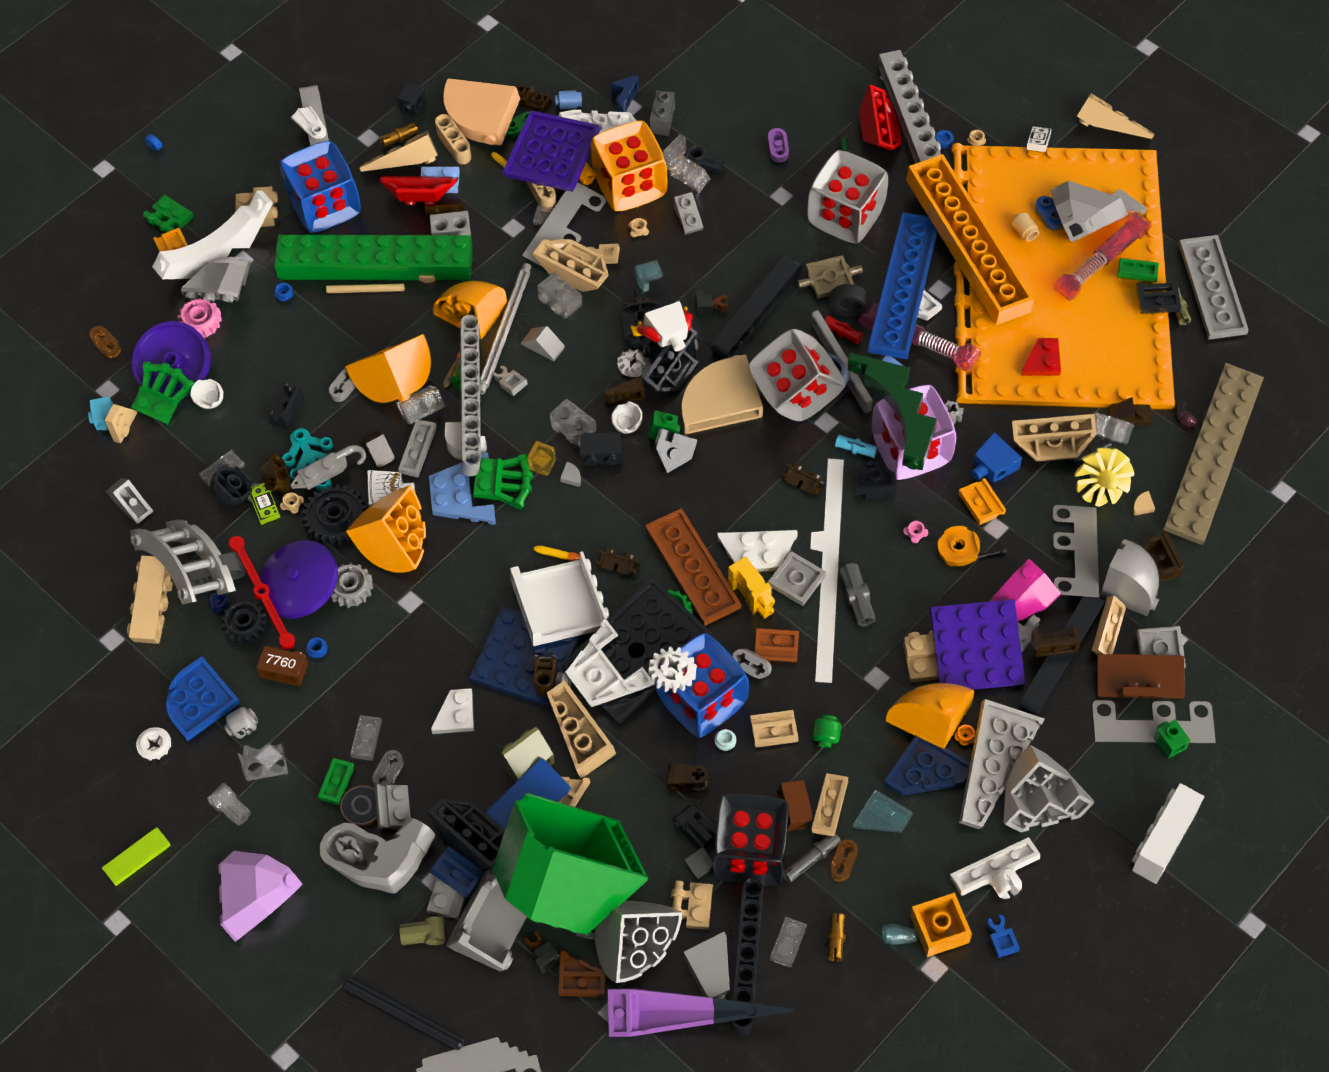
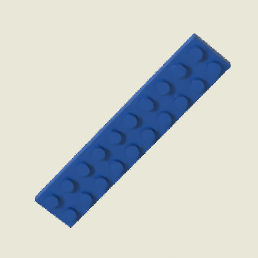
[868,212,938,359]

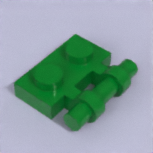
[143,195,194,233]

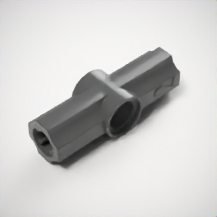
[840,563,876,626]

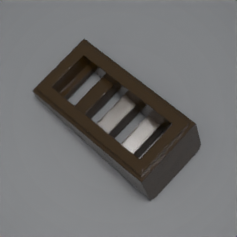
[604,376,645,405]

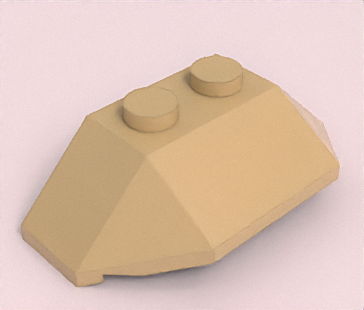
[533,239,608,292]
[1012,414,1097,462]

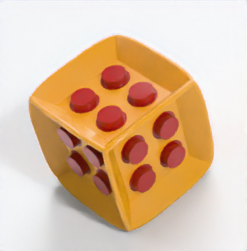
[591,121,667,211]

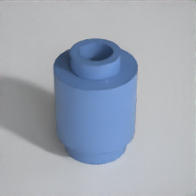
[555,90,582,110]

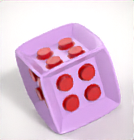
[872,385,956,480]

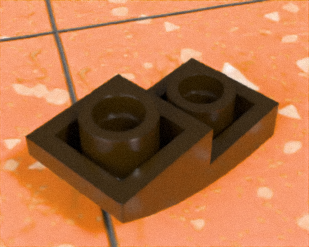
[516,84,553,113]

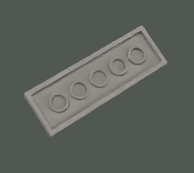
[1179,235,1249,340]

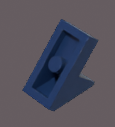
[611,75,639,112]

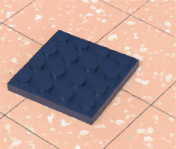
[470,607,581,708]

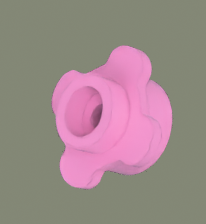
[903,521,928,543]

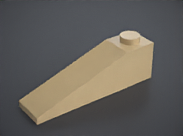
[1077,93,1154,139]

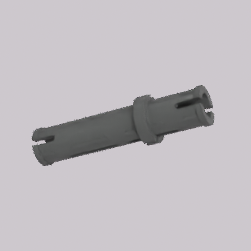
[783,834,841,883]

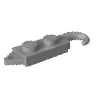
[291,445,366,490]

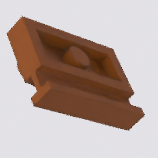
[755,628,799,663]

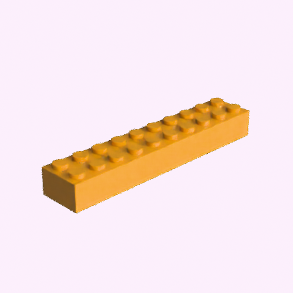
[906,154,1034,325]

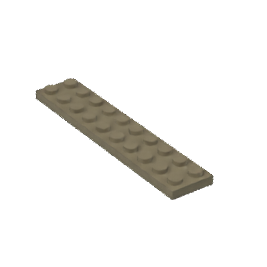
[1163,363,1264,545]

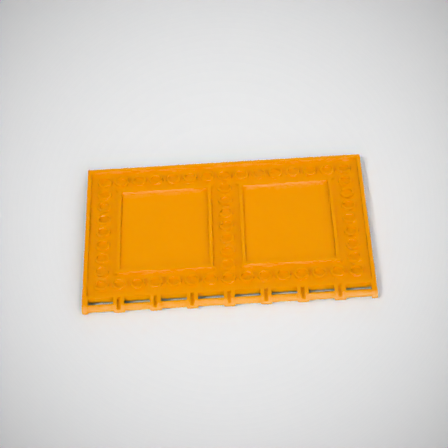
[952,143,1175,409]

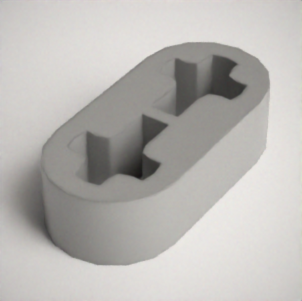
[329,368,356,402]
[732,648,772,679]

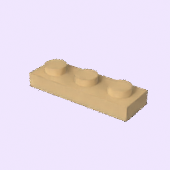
[1092,595,1126,655]
[812,773,848,836]

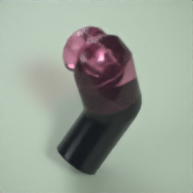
[1176,401,1197,428]

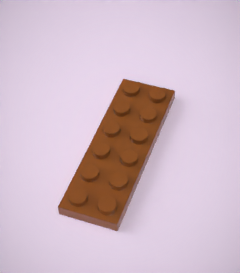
[645,508,741,626]

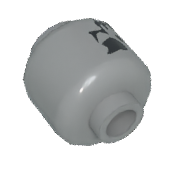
[224,707,258,739]

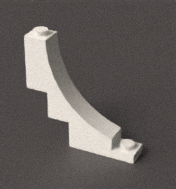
[152,191,273,279]

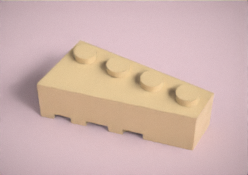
[127,556,173,644]
[547,680,616,779]

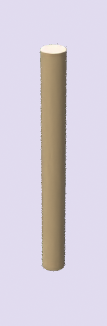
[326,284,405,293]

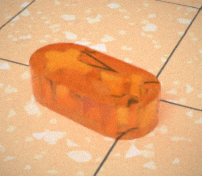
[89,326,121,358]
[830,839,858,882]

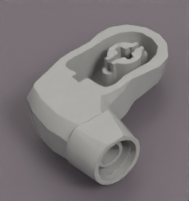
[320,818,435,893]

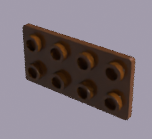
[1097,654,1185,699]

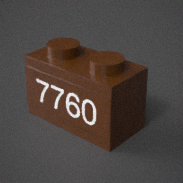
[257,646,308,686]

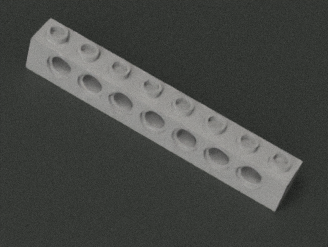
[878,50,945,164]

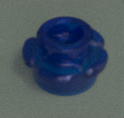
[209,593,230,612]

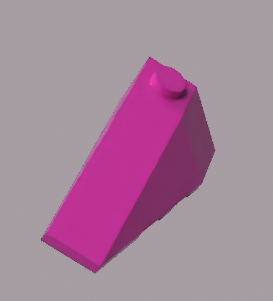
[989,559,1061,621]

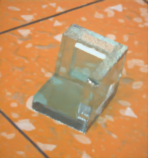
[635,260,663,292]

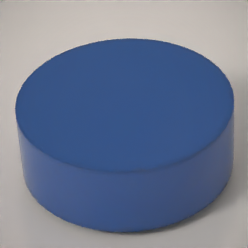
[935,130,954,149]
[144,133,163,151]

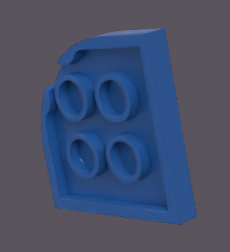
[166,656,240,742]

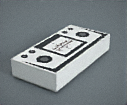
[1027,127,1051,152]

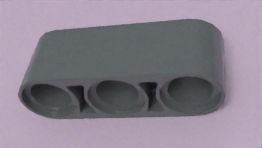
[183,552,245,587]

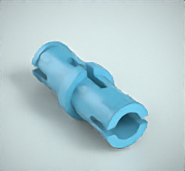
[835,434,878,458]

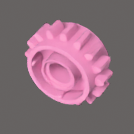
[177,298,222,337]

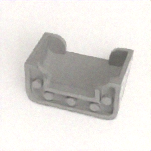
[446,868,527,971]

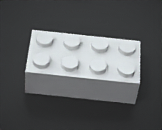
[1132,783,1204,884]

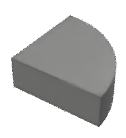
[560,462,581,487]

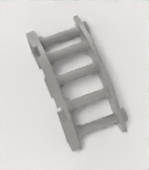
[130,520,236,604]

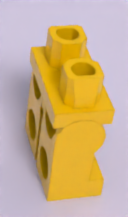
[728,556,775,619]

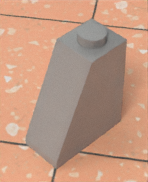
[684,932,730,1000]

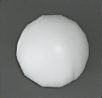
[190,379,224,409]
[611,401,642,434]

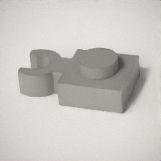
[493,366,528,396]

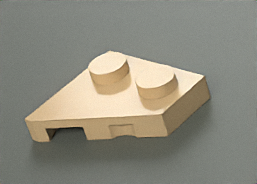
[105,404,137,444]

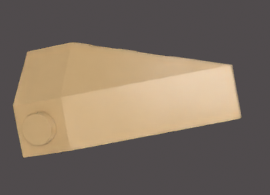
[360,131,438,171]

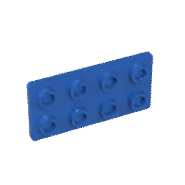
[486,758,572,830]

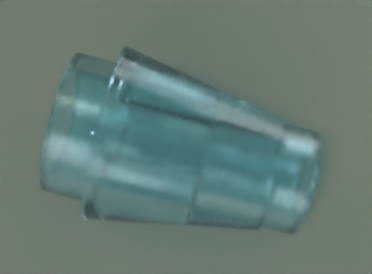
[882,923,917,946]

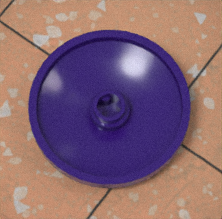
[132,321,211,398]
[258,540,338,619]

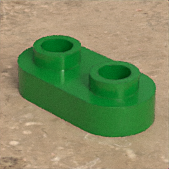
[505,112,529,139]

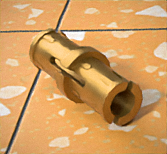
[380,123,418,148]
[828,913,846,962]

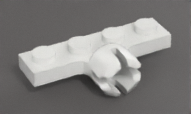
[950,837,1040,899]

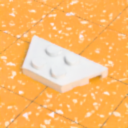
[718,530,797,572]

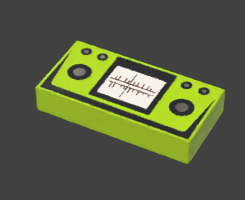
[249,483,281,525]

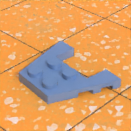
[429,452,496,525]

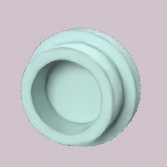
[715,729,736,751]

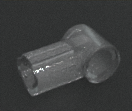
[207,783,251,826]

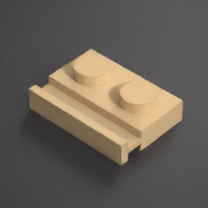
[750,710,798,748]

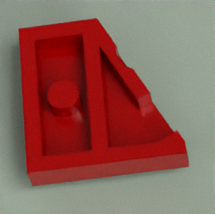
[1021,338,1061,376]

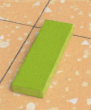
[102,827,171,886]

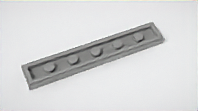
[811,310,873,414]

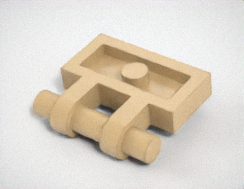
[671,881,713,930]

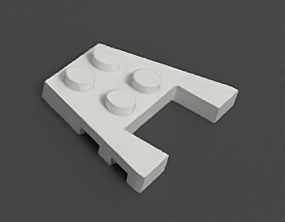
[566,619,655,707]

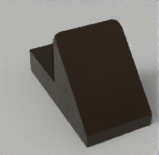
[1109,397,1153,427]

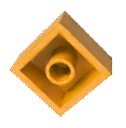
[910,893,972,957]

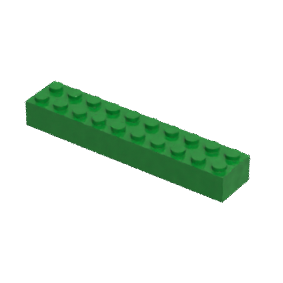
[275,235,473,281]

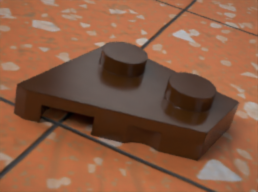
[559,951,606,997]

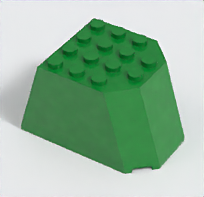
[493,793,648,935]

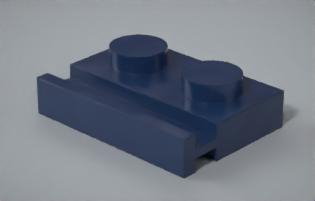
[429,846,485,898]

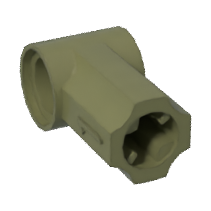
[400,916,446,945]

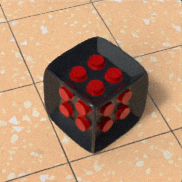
[713,793,789,886]

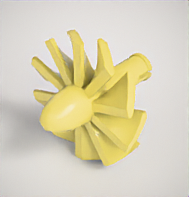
[1074,448,1134,506]

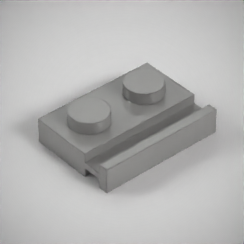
[375,785,411,829]
[427,878,466,920]

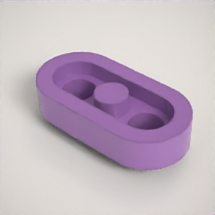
[768,128,789,163]

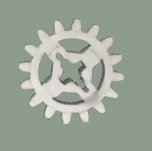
[648,647,697,693]

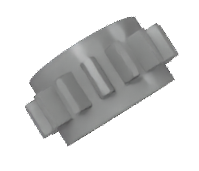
[331,563,373,608]

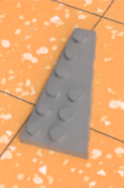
[959,699,1045,829]

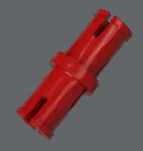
[825,315,863,344]

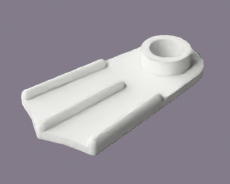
[291,106,327,139]

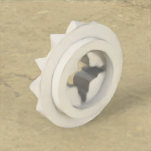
[617,349,649,377]
[136,727,171,761]

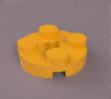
[938,526,980,566]

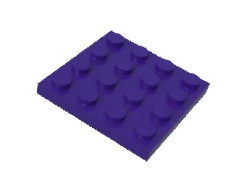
[502,110,601,192]
[929,599,1025,690]

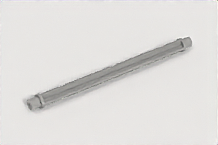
[480,263,531,394]

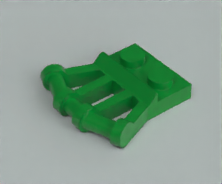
[131,361,194,425]
[473,454,533,510]

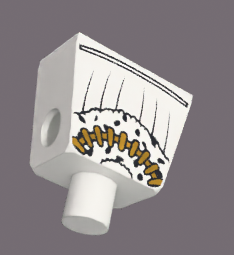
[368,470,415,507]

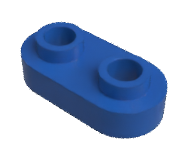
[1035,196,1063,230]

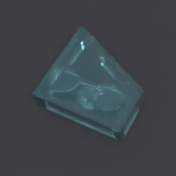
[853,790,913,833]

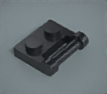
[1136,281,1181,314]

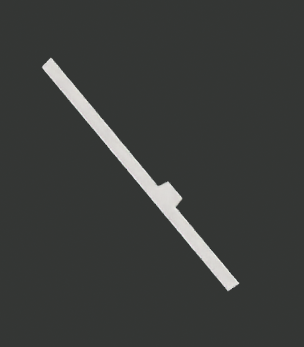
[810,459,844,683]

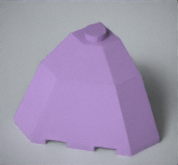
[218,851,302,942]

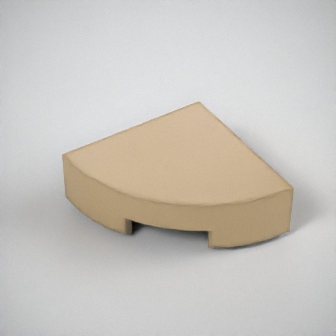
[1133,491,1155,516]

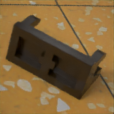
[1143,532,1184,583]
[1031,626,1081,657]

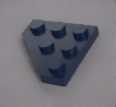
[883,736,970,796]

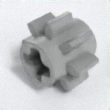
[945,400,964,425]

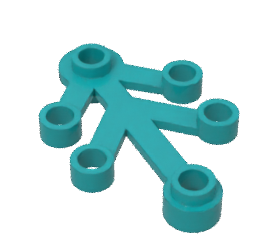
[282,428,335,493]

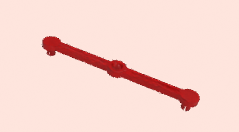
[229,536,295,650]

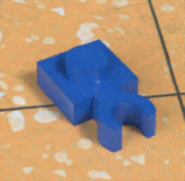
[987,915,1020,958]

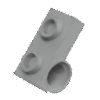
[673,192,704,235]

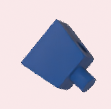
[971,433,1022,482]

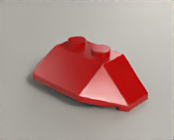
[859,84,902,151]
[380,176,458,205]

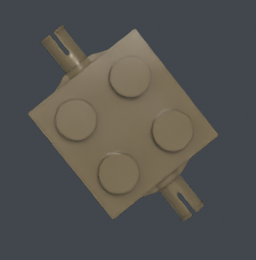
[797,255,863,299]

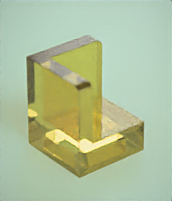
[528,441,556,476]

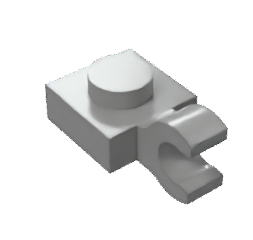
[1018,615,1040,652]

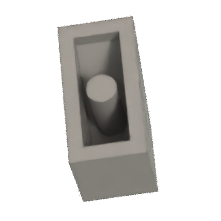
[106,478,153,524]

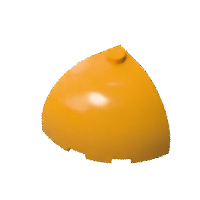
[433,281,507,340]
[345,334,431,403]
[346,485,426,573]
[886,683,974,749]

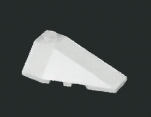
[558,110,637,133]

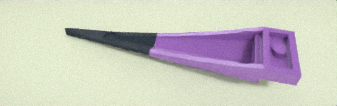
[608,988,795,1037]

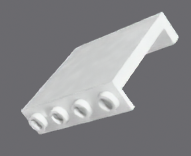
[510,551,610,646]

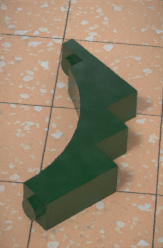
[848,353,937,470]

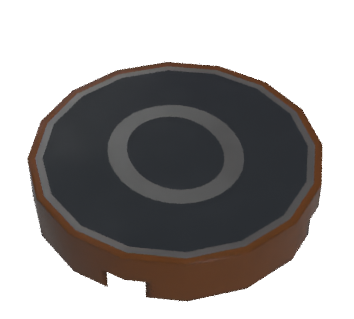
[340,785,377,828]

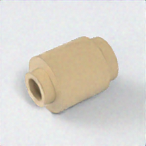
[1012,213,1039,242]

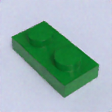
[318,758,355,806]

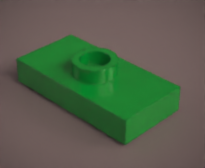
[1117,258,1159,283]

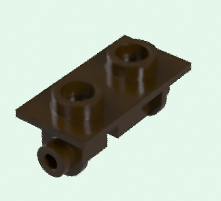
[425,203,465,224]
[781,463,825,495]
[595,548,641,576]

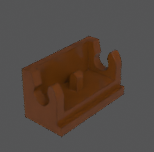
[776,780,814,832]

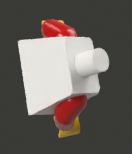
[631,301,693,351]

